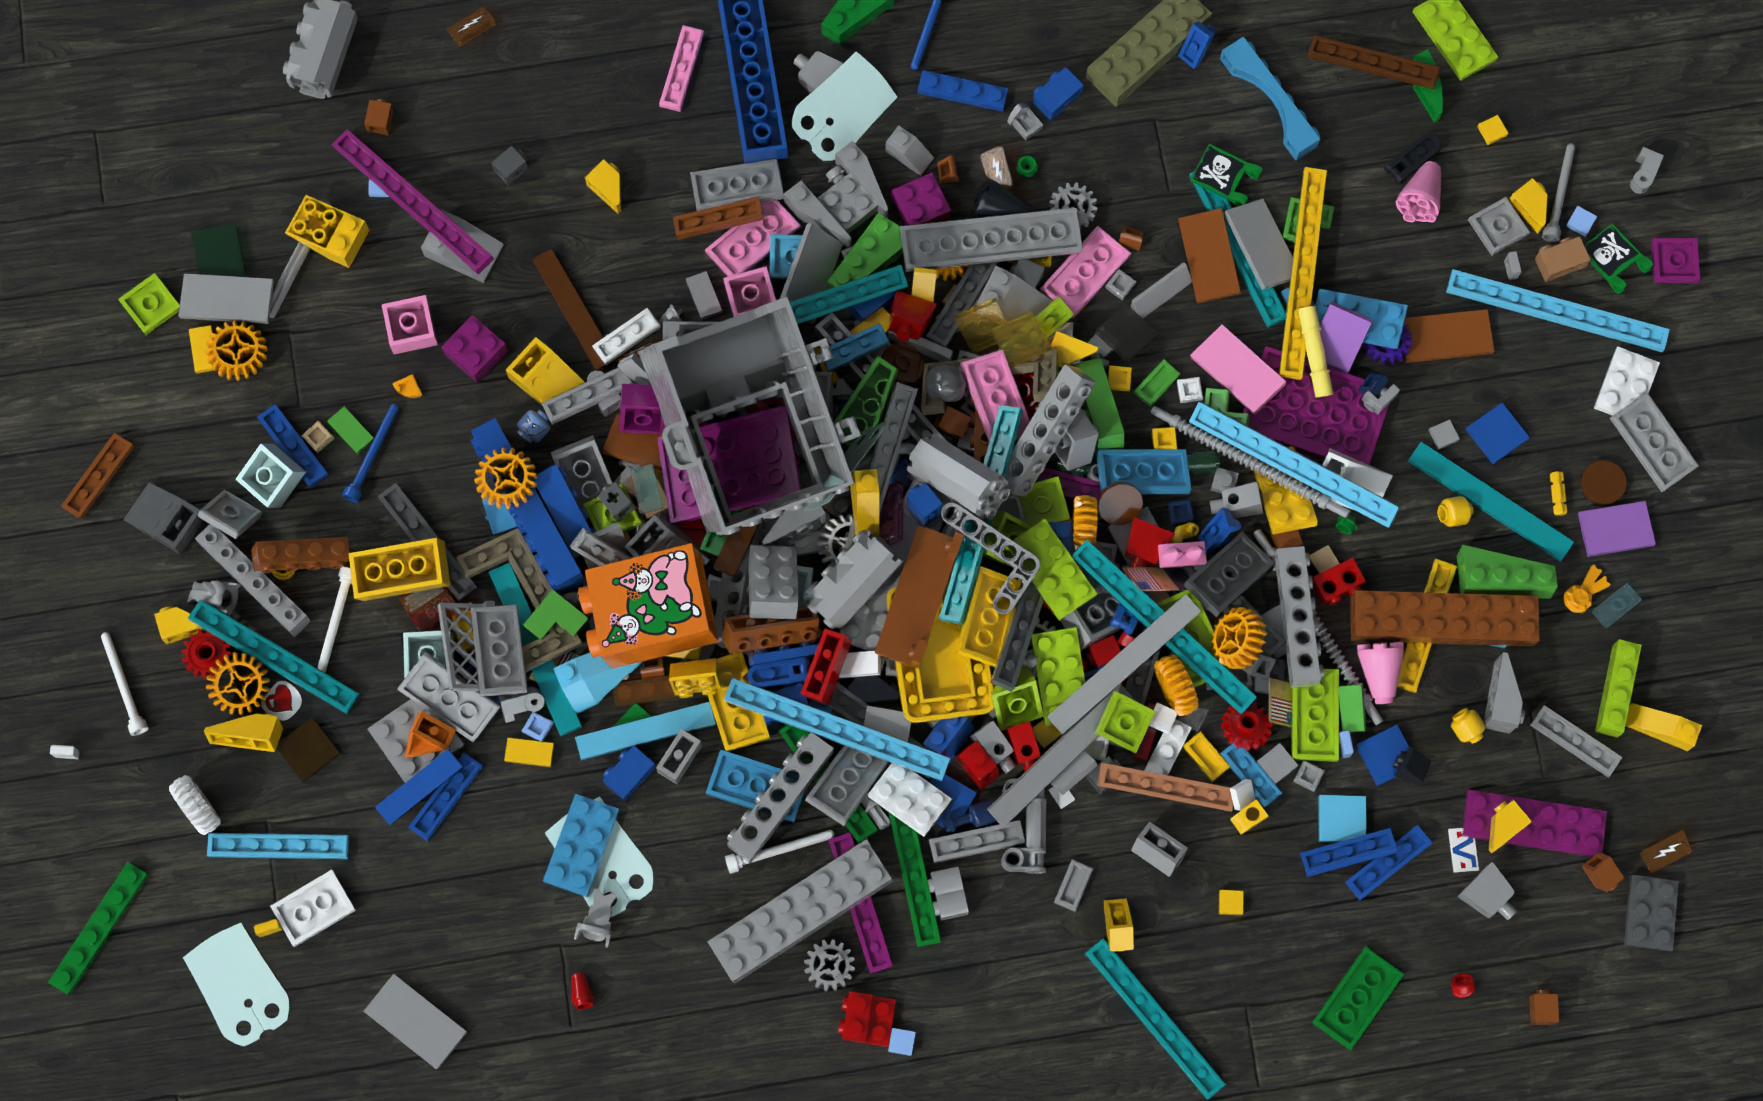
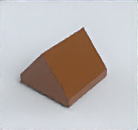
[937,155,959,184]
[1119,226,1145,251]
[640,657,665,681]

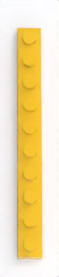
[1279,167,1327,380]

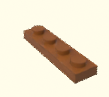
[673,197,764,240]
[61,433,134,520]

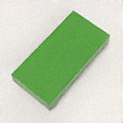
[1134,359,1181,407]
[327,407,374,455]
[1338,685,1366,732]

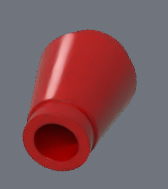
[571,973,595,1010]

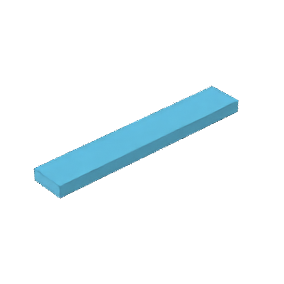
[575,702,716,760]
[207,833,350,859]

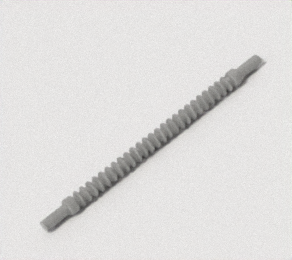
[1151,406,1350,518]
[1253,529,1384,726]

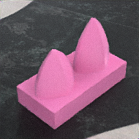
[1158,541,1207,568]

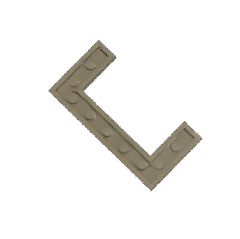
[921,347,1058,415]
[457,528,582,673]

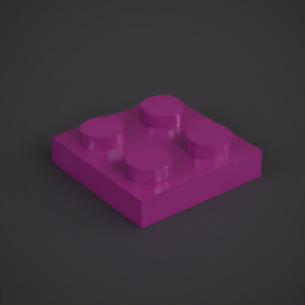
[1651,238,1700,283]

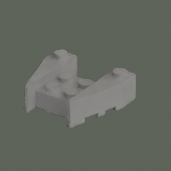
[784,141,888,248]

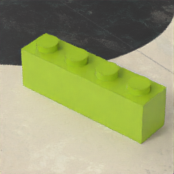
[1595,639,1642,738]

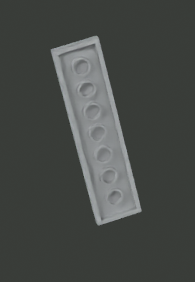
[900,208,1083,272]

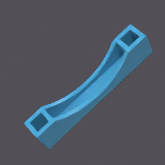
[1220,37,1320,160]

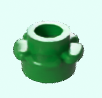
[1016,156,1038,177]
[1336,515,1358,535]

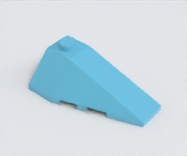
[553,653,644,714]

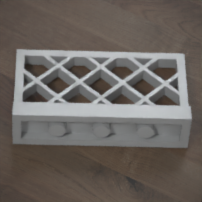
[438,601,495,691]

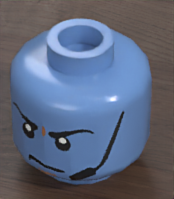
[517,410,551,444]

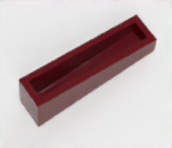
[1132,703,1156,763]

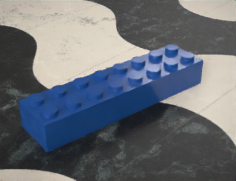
[718,0,788,164]
[470,418,583,596]

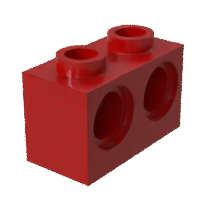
[1312,558,1366,606]

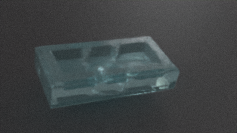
[630,464,663,514]
[1591,583,1642,629]

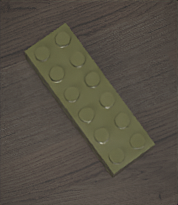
[1086,0,1212,107]

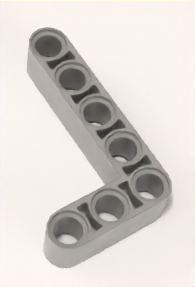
[941,503,1040,614]

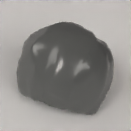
[925,363,967,402]

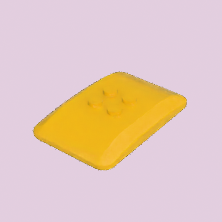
[886,580,994,723]

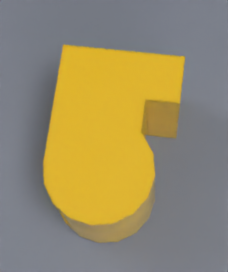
[1230,799,1269,835]

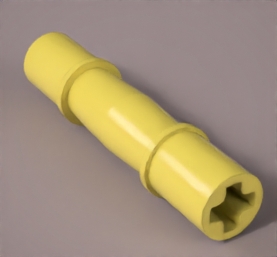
[1298,306,1333,398]

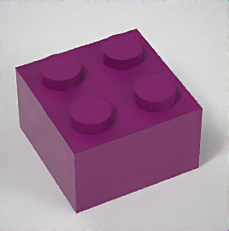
[891,173,951,226]
[442,315,508,384]
[619,383,665,434]

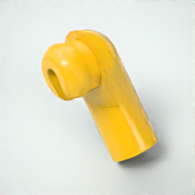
[1170,522,1199,544]

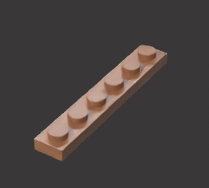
[1097,763,1233,812]

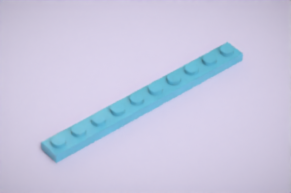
[1446,269,1670,352]
[1189,402,1400,528]
[724,678,950,781]

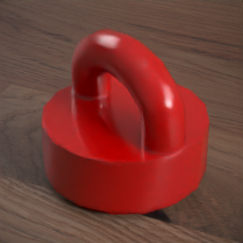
[1451,973,1475,998]

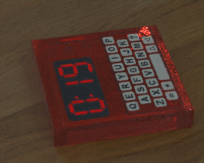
[398,587,456,632]

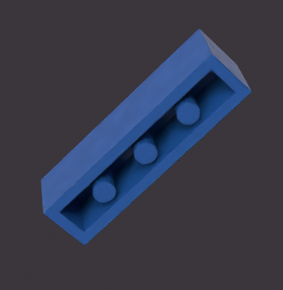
[532,464,596,558]

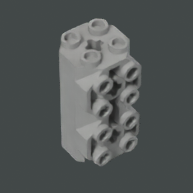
[283,0,358,99]
[907,433,1011,520]
[806,530,904,630]

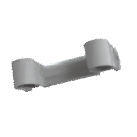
[1001,778,1047,874]

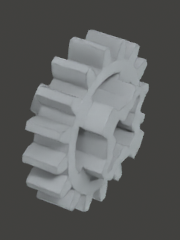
[1049,183,1097,228]
[804,939,855,992]

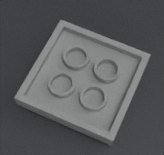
[368,699,464,782]

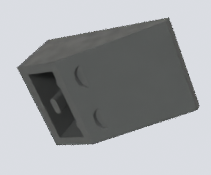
[123,483,204,555]
[625,511,711,566]

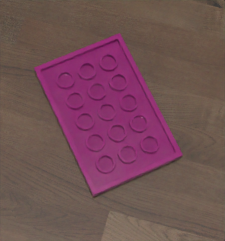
[1243,346,1389,465]
[657,405,802,525]

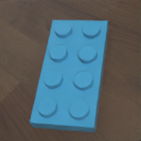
[1315,289,1408,349]
[1096,449,1191,494]
[706,750,805,823]
[543,794,620,897]

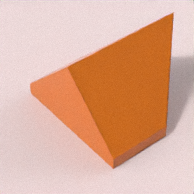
[404,710,456,759]

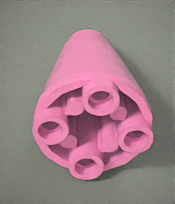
[1396,161,1441,222]
[1357,642,1404,704]

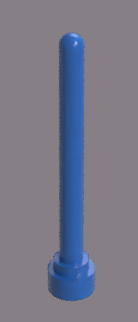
[911,0,942,70]
[342,403,399,503]

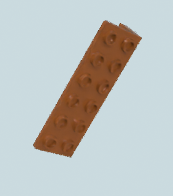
[875,526,964,669]

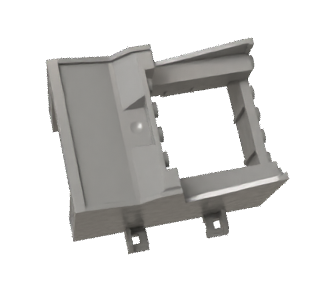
[638,297,861,535]

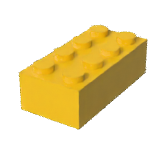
[349,538,451,601]

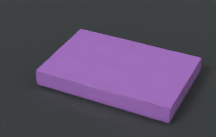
[1305,301,1373,374]
[1578,501,1656,557]

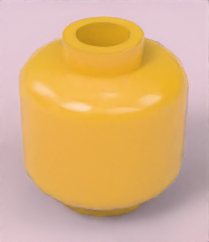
[1437,496,1473,527]
[1451,708,1486,744]

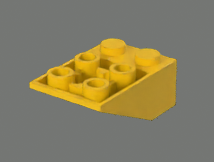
[285,195,370,268]
[506,337,585,406]
[669,658,721,698]

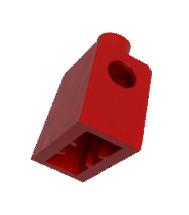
[889,290,937,341]
[1124,517,1175,568]
[1004,721,1041,772]
[954,741,1000,791]

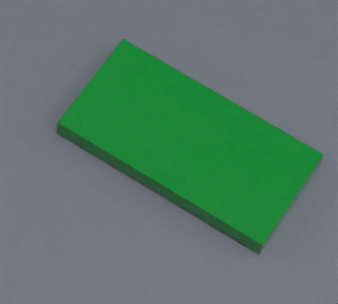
[1312,946,1404,1051]

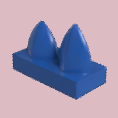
[1178,21,1216,69]
[1198,508,1242,555]

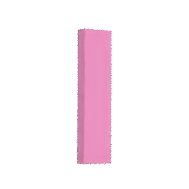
[659,25,704,112]

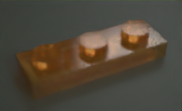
[613,676,680,708]

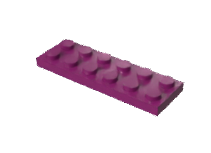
[1462,790,1607,857]

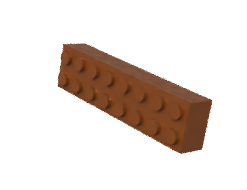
[1350,590,1539,647]

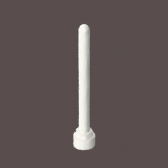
[317,567,352,673]
[101,632,149,736]
[725,830,835,874]

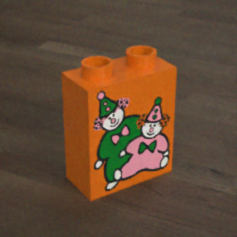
[578,543,719,669]

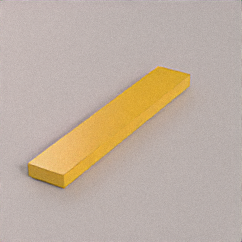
[1397,558,1457,693]

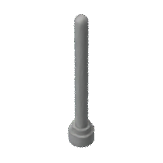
[1542,143,1575,242]

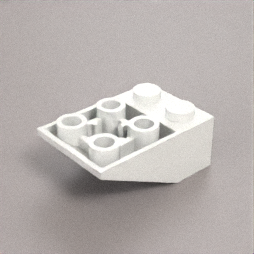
[1311,448,1393,510]

